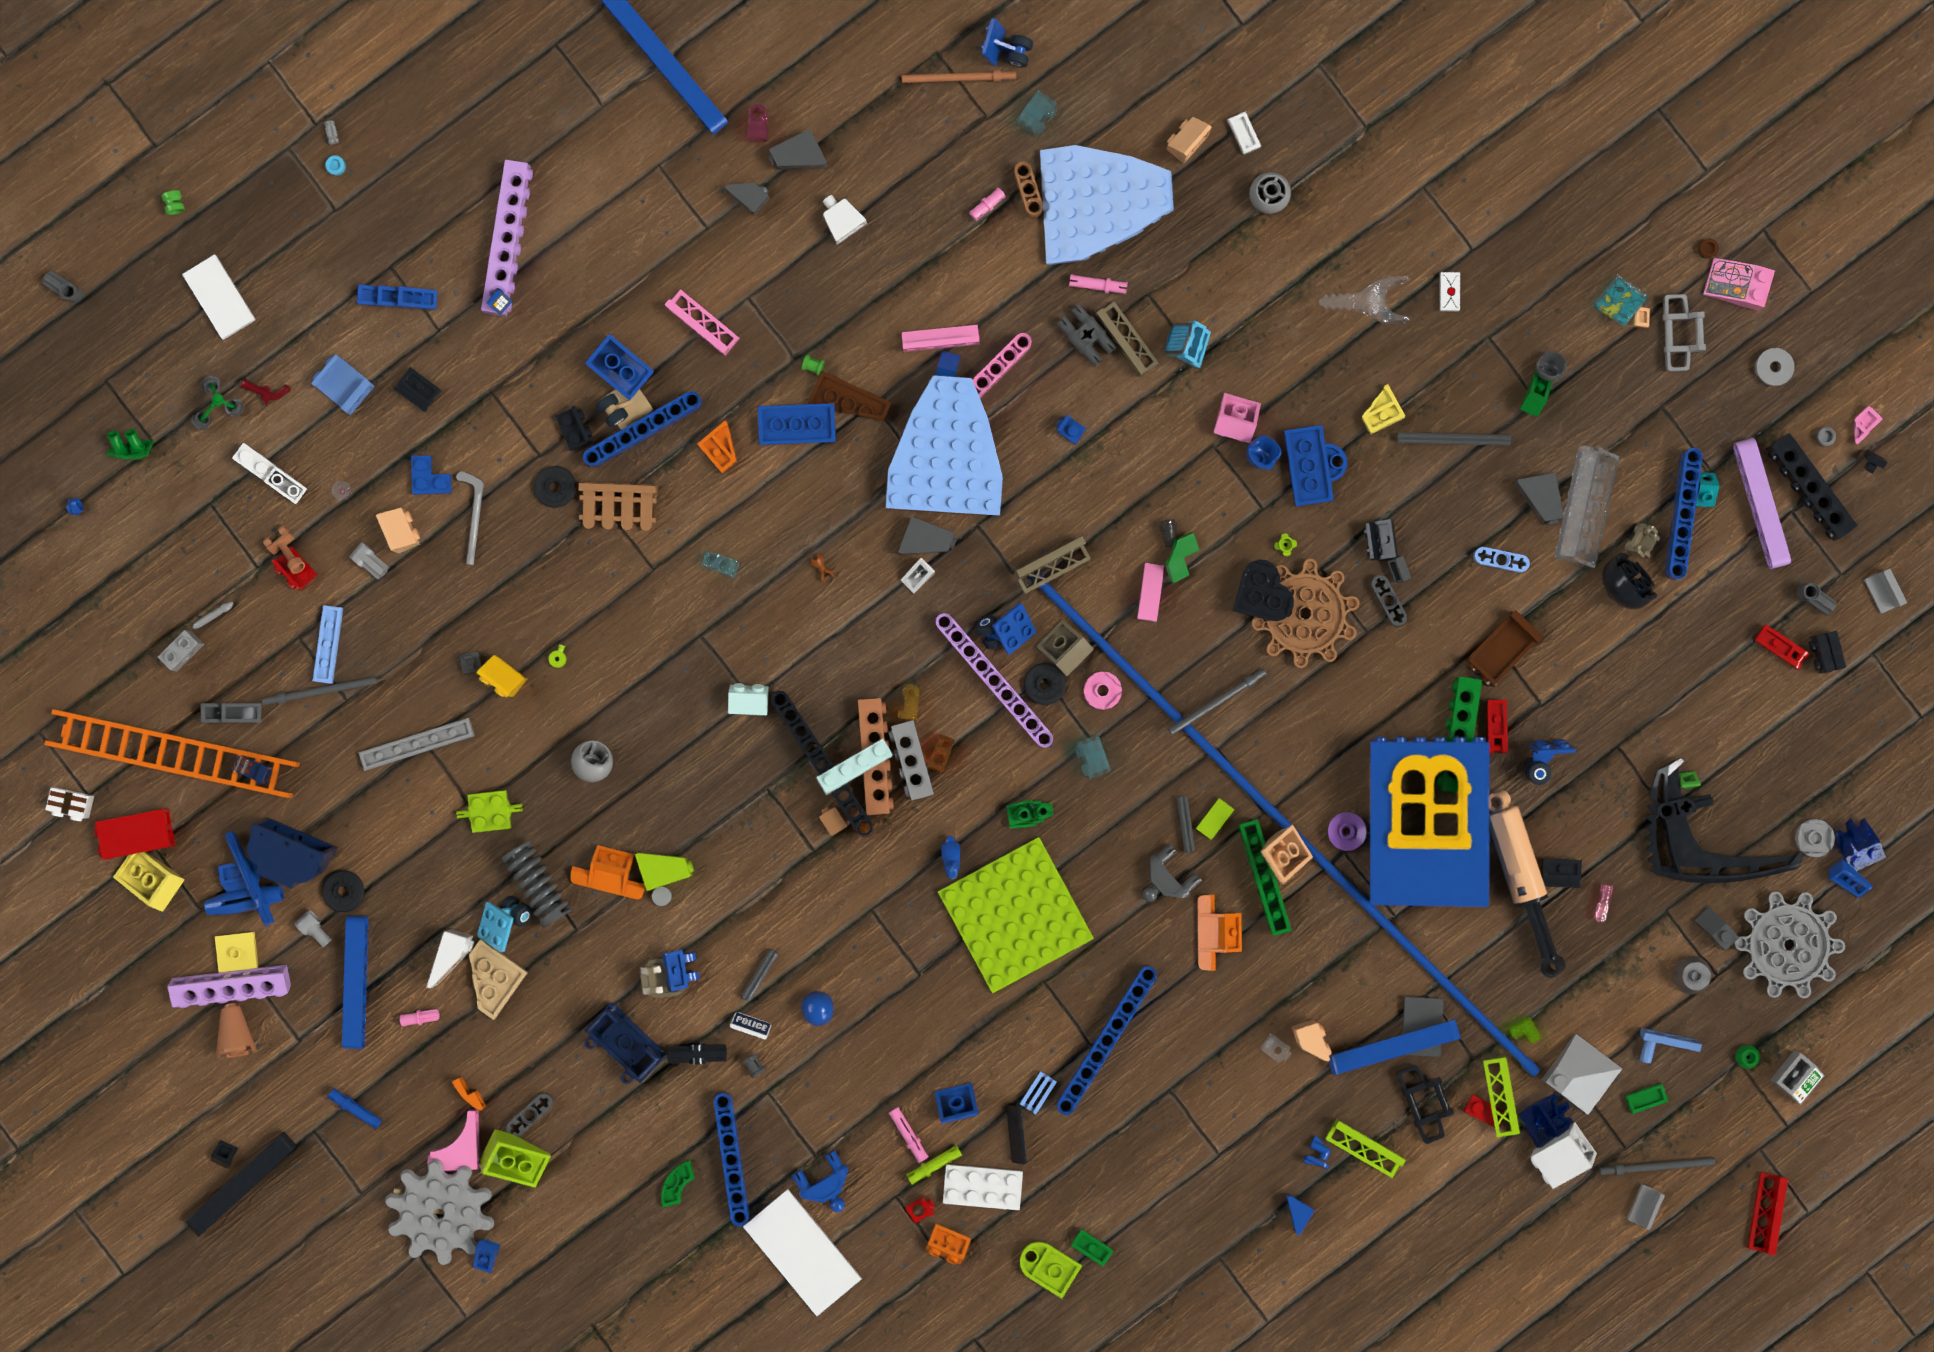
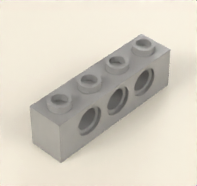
[888,720,934,801]

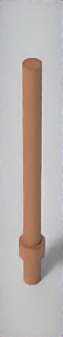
[902,70,1016,83]

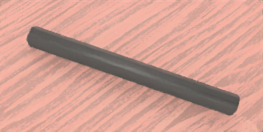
[1397,432,1511,446]

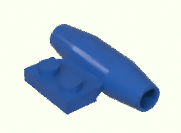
[204,860,284,915]

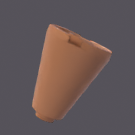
[216,1003,256,1058]

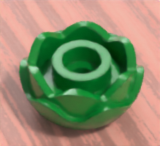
[1735,1045,1760,1069]

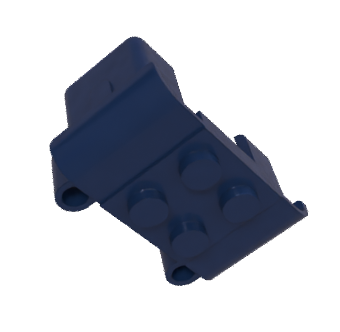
[584,1002,667,1084]

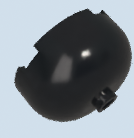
[1602,552,1657,609]

